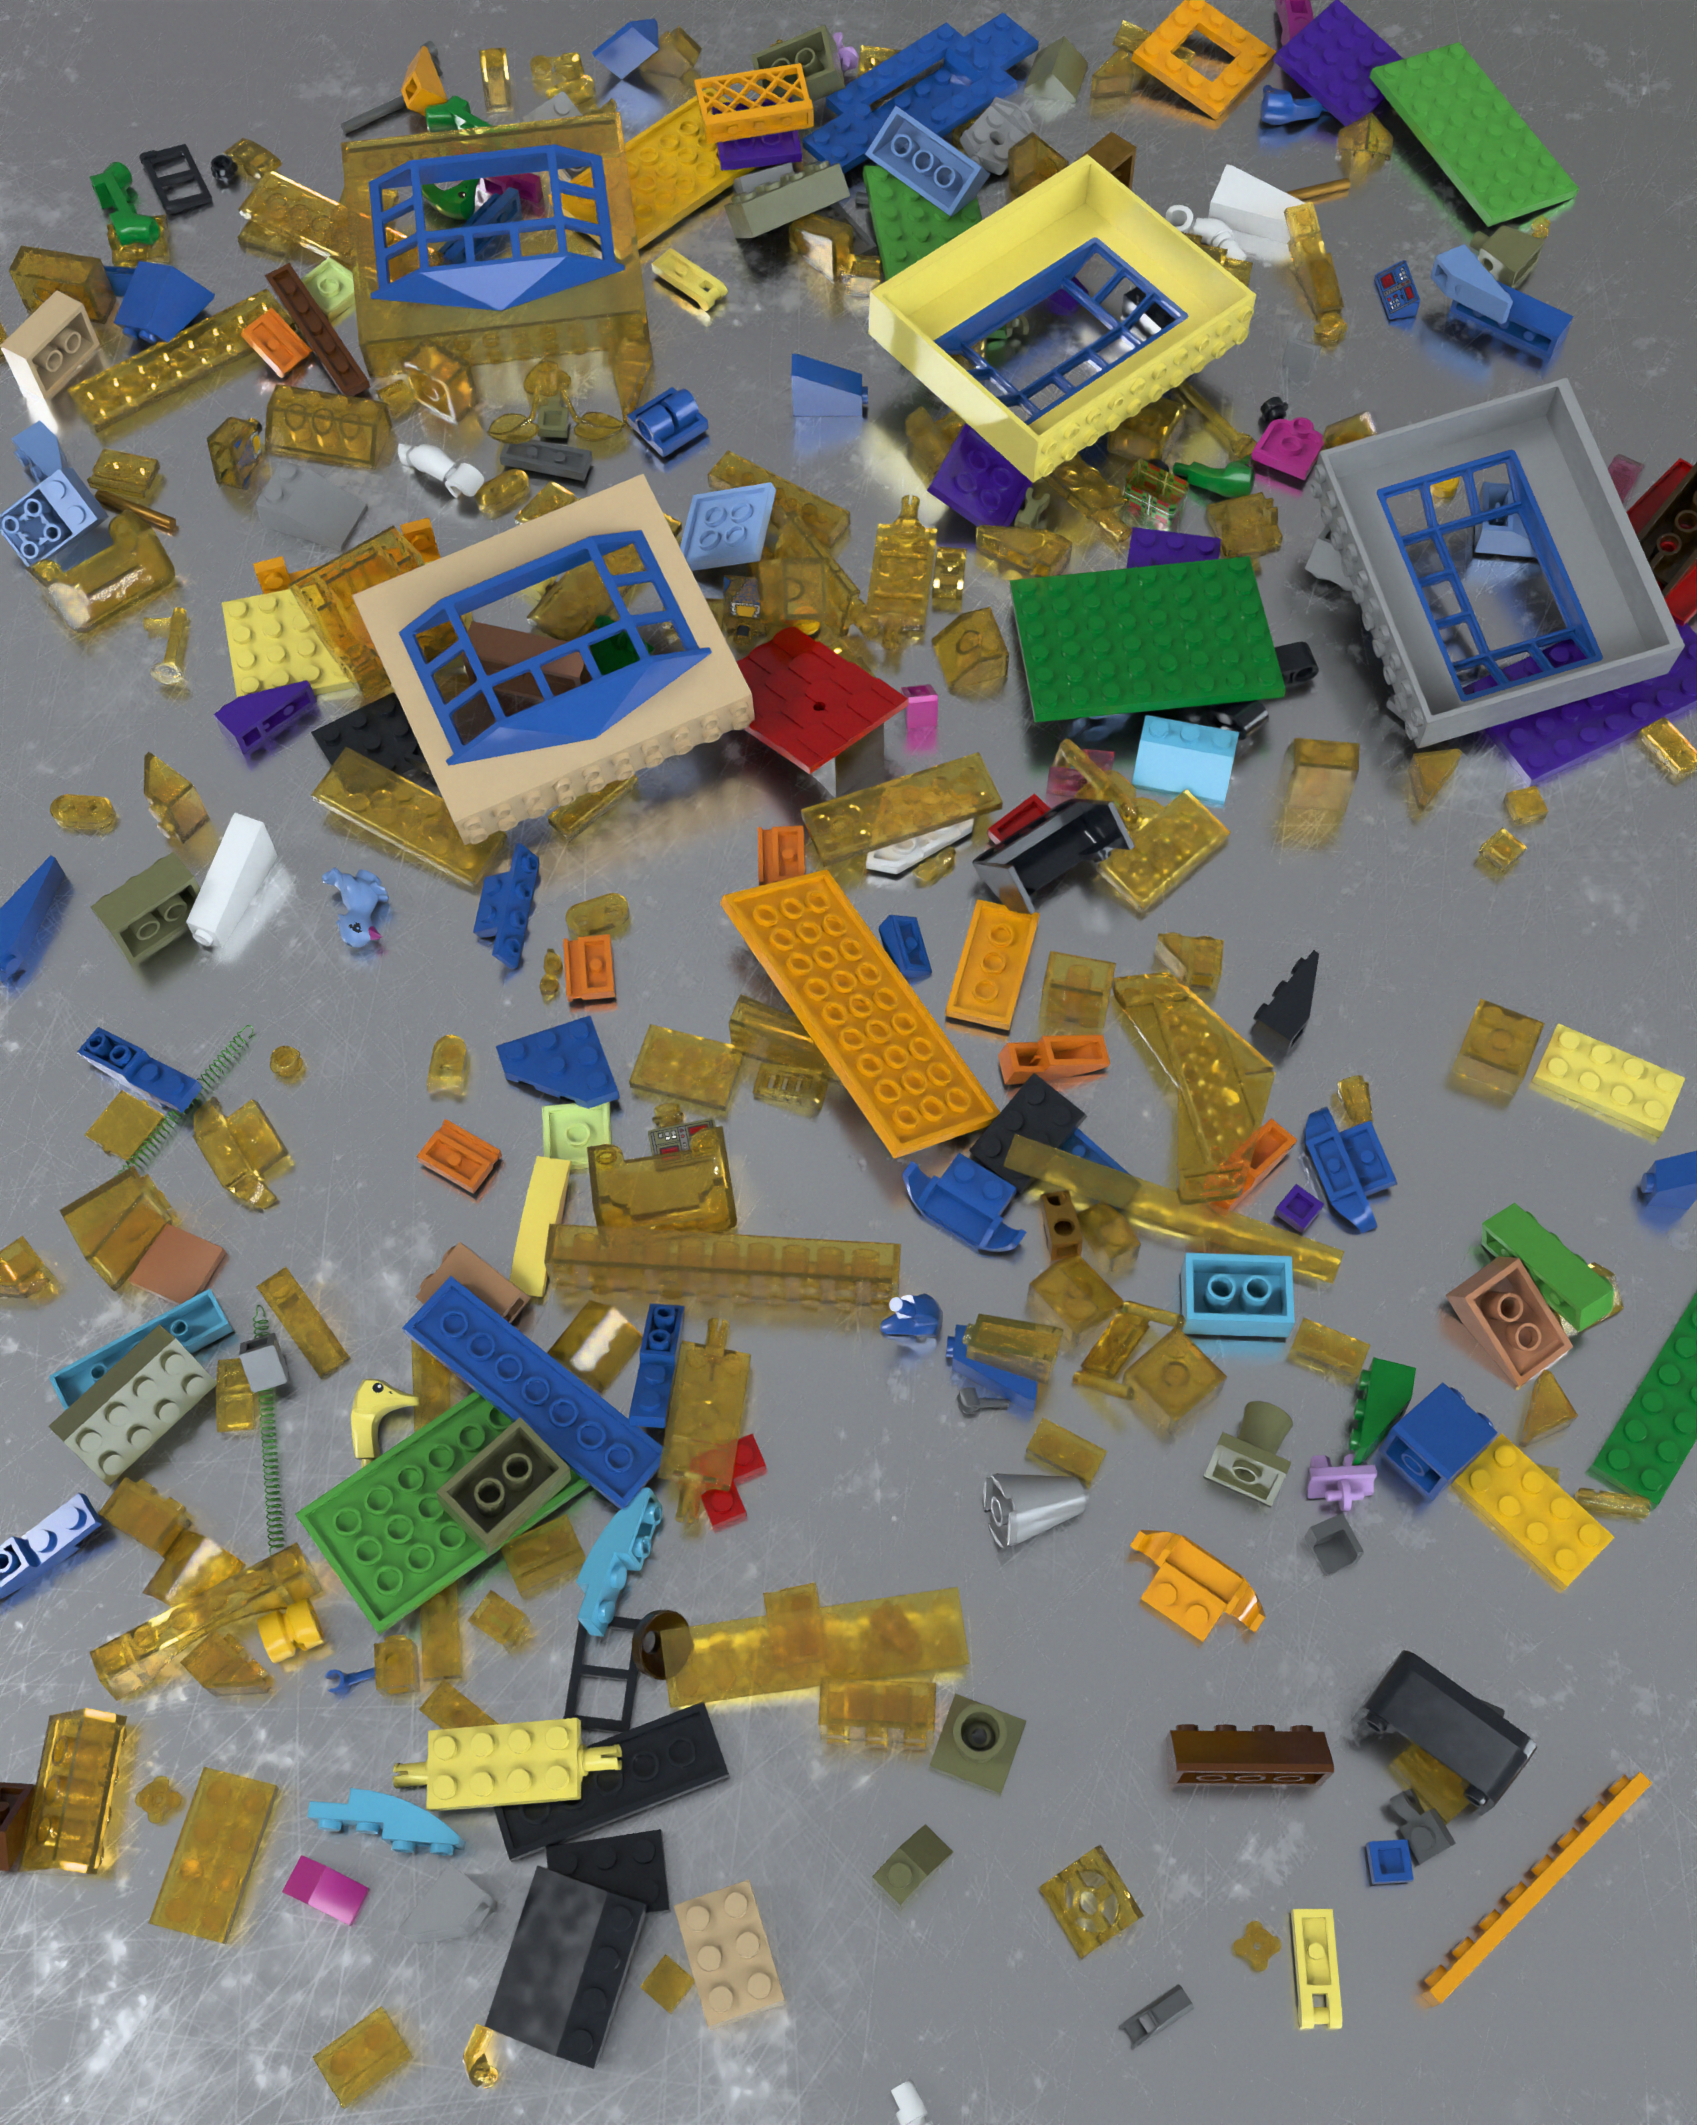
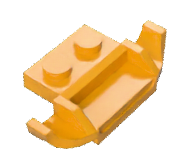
[1130,1530,1266,1642]

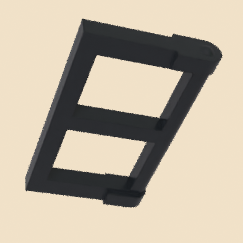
[139,144,213,215]
[563,1616,641,1733]

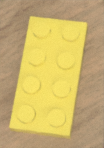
[1531,1023,1685,1138]

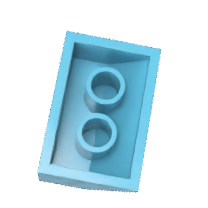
[1131,715,1239,805]

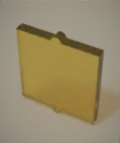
[85,1090,166,1164]

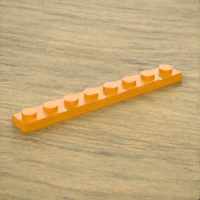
[1421,1771,1652,2007]

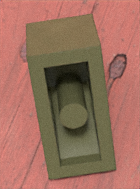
[872,1824,953,1911]

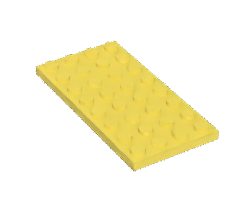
[222,561,473,697]

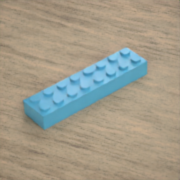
[48,1288,234,1410]

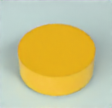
[1430,477,1460,498]

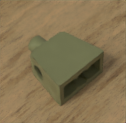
[1470,226,1544,288]

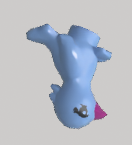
[322,867,390,948]

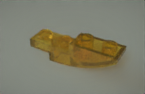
[1284,202,1344,315]

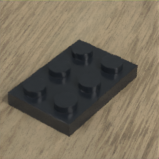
[969,1073,1087,1194]
[546,1829,671,1915]

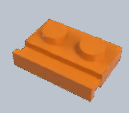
[241,307,312,378]
[757,825,805,886]
[563,934,615,1002]
[416,1119,502,1194]

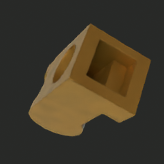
[1040,1190,1083,1261]

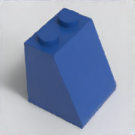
[113,261,215,344]
[1378,1382,1498,1501]

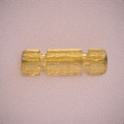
[1575,1488,1650,1519]

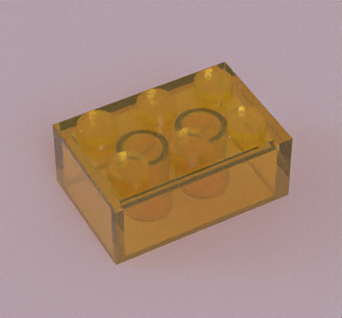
[9,245,117,324]
[818,1678,936,1750]

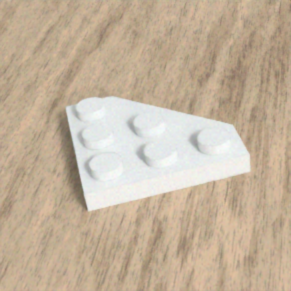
[866,783,978,874]

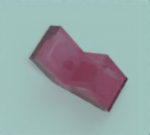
[1608,454,1646,504]
[1046,749,1115,797]

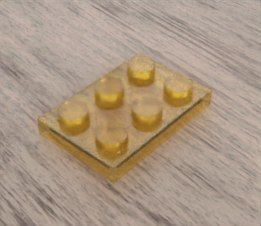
[629,1024,745,1112]

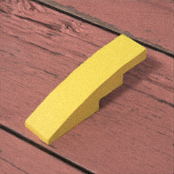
[510,1156,571,1297]

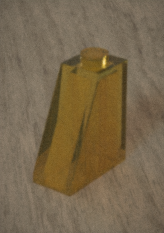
[789,213,854,283]
[962,1314,1063,1385]

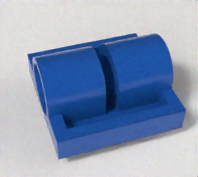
[627,387,709,457]

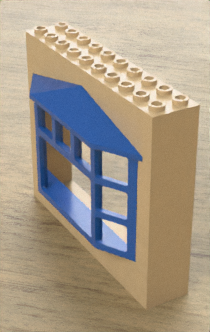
[352,474,755,845]

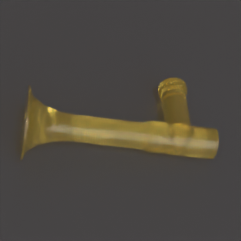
[143,607,187,685]

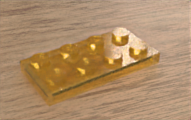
[149,1767,279,1945]

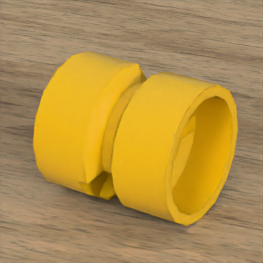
[257,1597,325,1664]

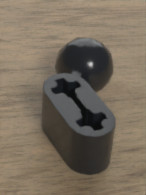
[1207,700,1269,740]

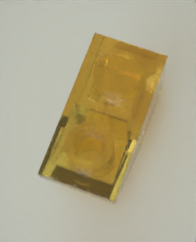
[639,26,702,78]
[1154,932,1224,990]
[180,1629,272,1696]

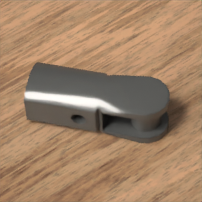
[1120,1984,1194,2049]

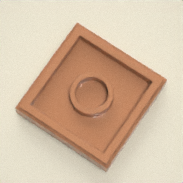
[128,1222,226,1306]

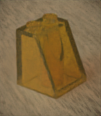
[1282,738,1360,812]
[59,1166,174,1291]

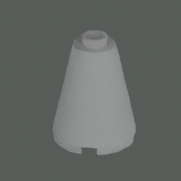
[983,1473,1089,1548]

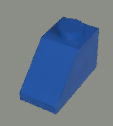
[1641,1151,1697,1209]

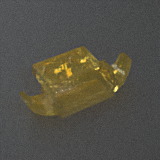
[905,406,966,476]
[192,1096,289,1209]

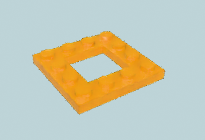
[1131,0,1277,120]

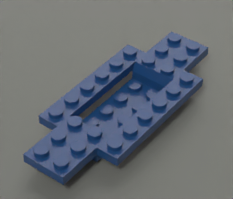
[803,13,1039,174]

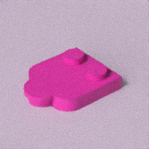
[1252,417,1324,480]

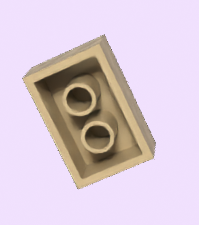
[0,290,100,400]
[673,1880,786,2030]

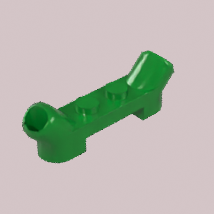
[425,96,532,151]
[89,162,160,247]

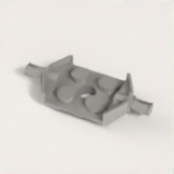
[960,97,1037,175]

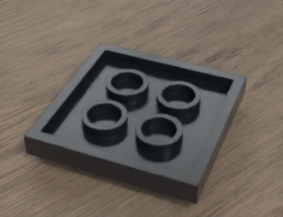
[311,692,423,805]

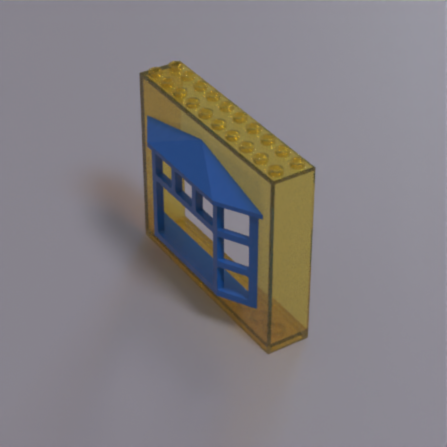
[341,112,651,378]

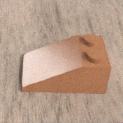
[1445,1256,1573,1387]

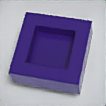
[1274,1184,1324,1233]

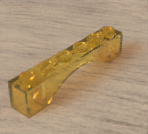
[89,1542,323,1701]

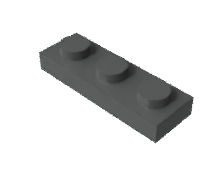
[500,435,593,481]

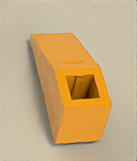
[401,46,448,117]

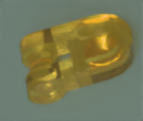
[546,75,596,107]
[427,1035,468,1095]

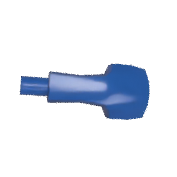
[1260,85,1329,125]
[880,1293,943,1337]

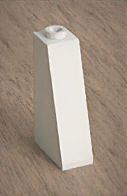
[1208,164,1317,248]
[186,812,278,948]

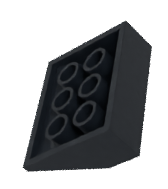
[485,1865,649,2069]

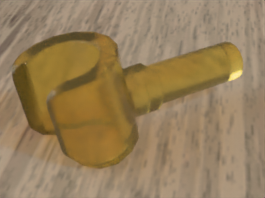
[1531,215,1551,239]

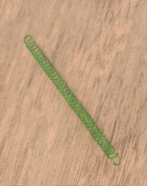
[83,1025,253,1221]
[253,1305,284,1562]

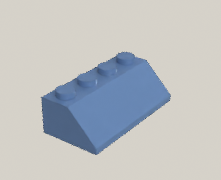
[865,106,990,217]

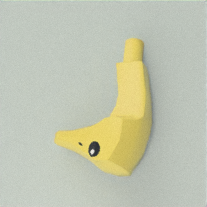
[351,1378,420,1469]

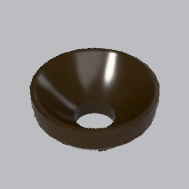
[632,1609,691,1680]

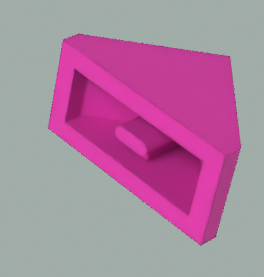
[900,684,938,729]
[282,1855,370,1926]

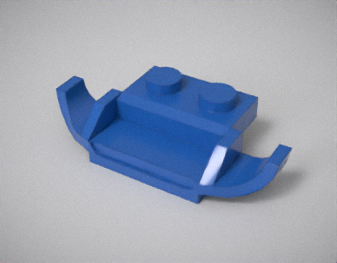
[1305,1106,1397,1233]
[902,1153,1027,1252]

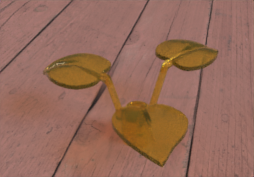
[486,357,625,444]

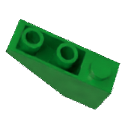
[1348,1357,1416,1466]

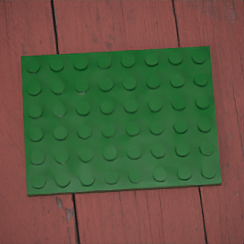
[1010,556,1285,722]

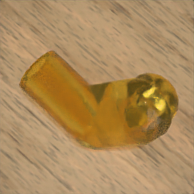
[462,2024,498,2089]

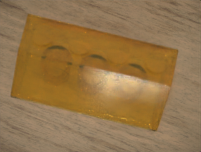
[264,384,393,470]
[18,1708,127,1877]

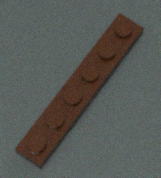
[265,263,371,400]

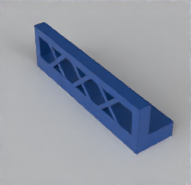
[429,187,522,267]

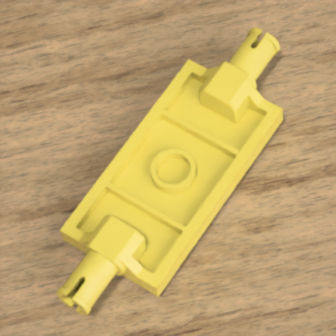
[393,1718,622,1812]

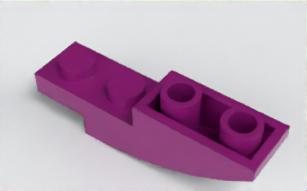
[1275,0,1314,46]
[446,138,543,204]

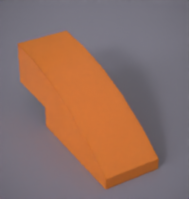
[998,1035,1110,1085]
[1198,1118,1297,1219]

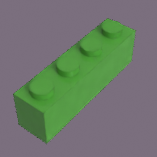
[1481,1202,1614,1332]

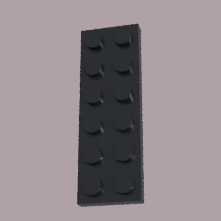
[493,1701,730,1862]

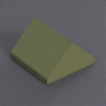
[1024,36,1088,103]

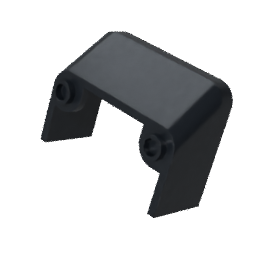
[972,798,1135,915]
[1351,1650,1537,1816]

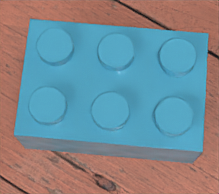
[1181,1253,1295,1337]

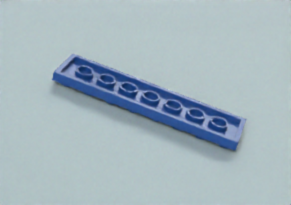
[402,1276,670,1509]

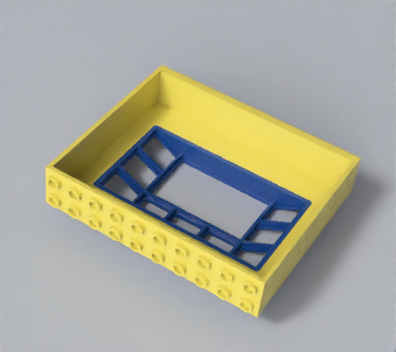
[868,154,1256,483]

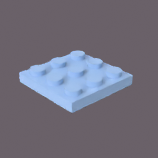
[680,482,776,571]

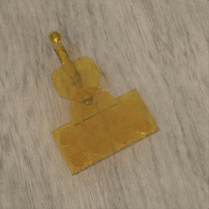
[1052,739,1231,914]

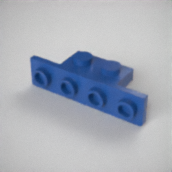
[473,843,539,969]

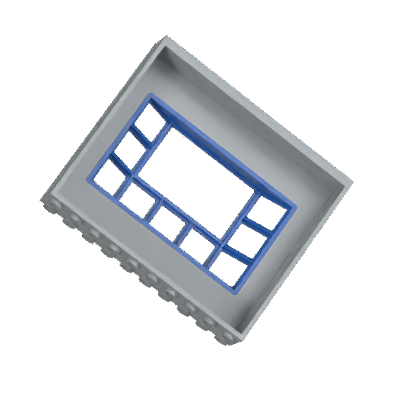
[1310,378,1685,749]

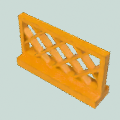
[694,63,814,144]

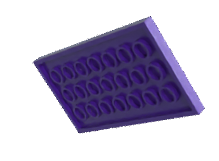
[1462,623,1697,787]

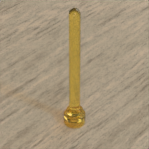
[1177,379,1257,460]

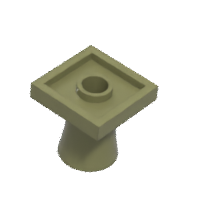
[1204,1401,1293,1506]
[929,1693,1026,1796]

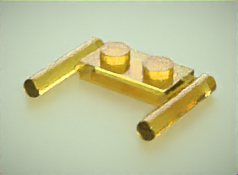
[1073,1300,1186,1401]

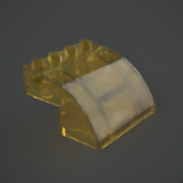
[288,525,468,699]

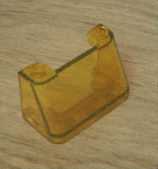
[25,509,175,633]
[587,1126,737,1251]

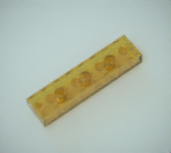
[707,450,851,549]

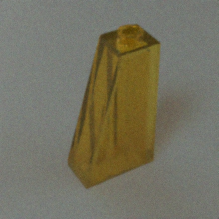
[729,994,845,1087]

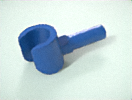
[325,1666,381,1695]

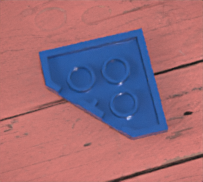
[496,1015,620,1109]

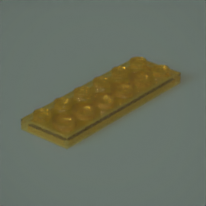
[527,513,682,642]
[311,747,508,888]
[801,752,1003,867]

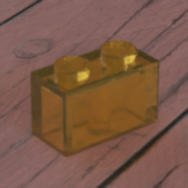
[98,1477,192,1560]

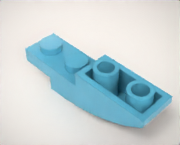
[576,1487,663,1637]
[307,1788,466,1856]

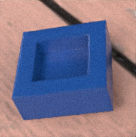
[1366,1839,1414,1885]

